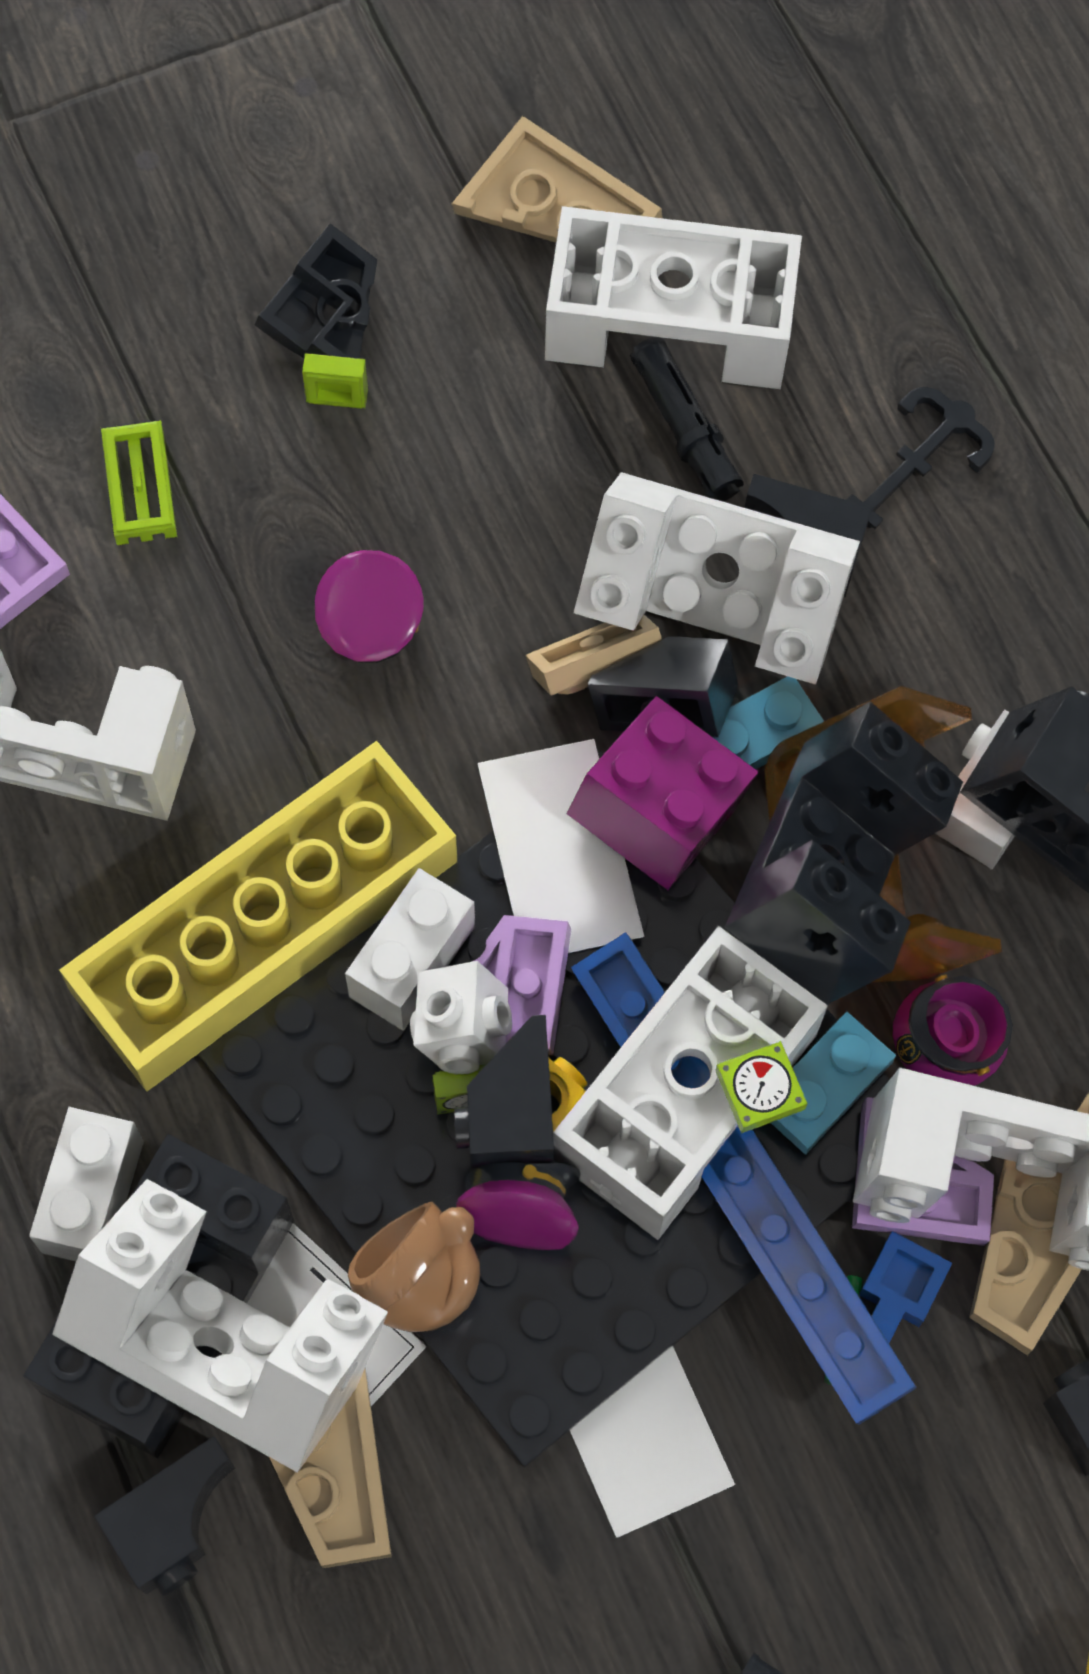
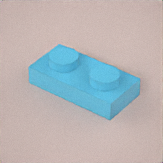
[713,676,826,769]
[771,1012,896,1155]

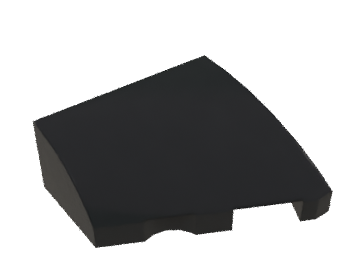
[254,223,378,359]

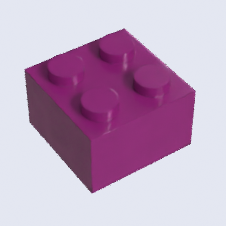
[566,696,758,890]

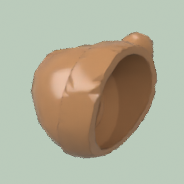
[348,1202,480,1332]

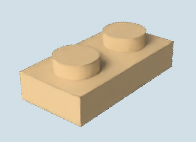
[526,614,662,696]

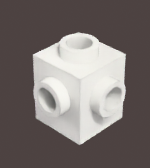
[410,961,512,1074]

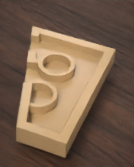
[452,116,662,243]
[969,1159,1082,1355]
[269,1367,392,1568]

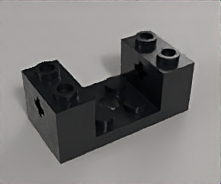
[959,686,1089,893]
[725,701,964,1005]
[23,1134,294,1459]

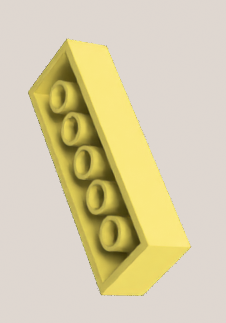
[59,741,457,1091]

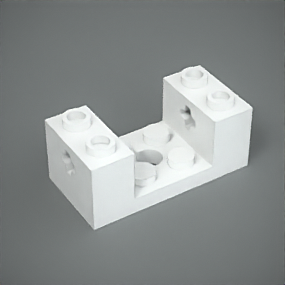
[545,206,802,389]
[574,472,860,684]
[0,649,196,821]
[553,926,828,1240]
[853,1068,1089,1271]
[52,1179,388,1473]

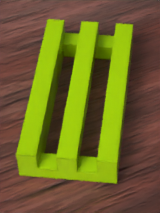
[101,421,177,545]

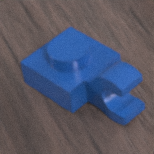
[859,1231,952,1343]

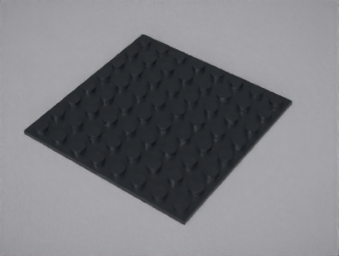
[198,750,890,1468]

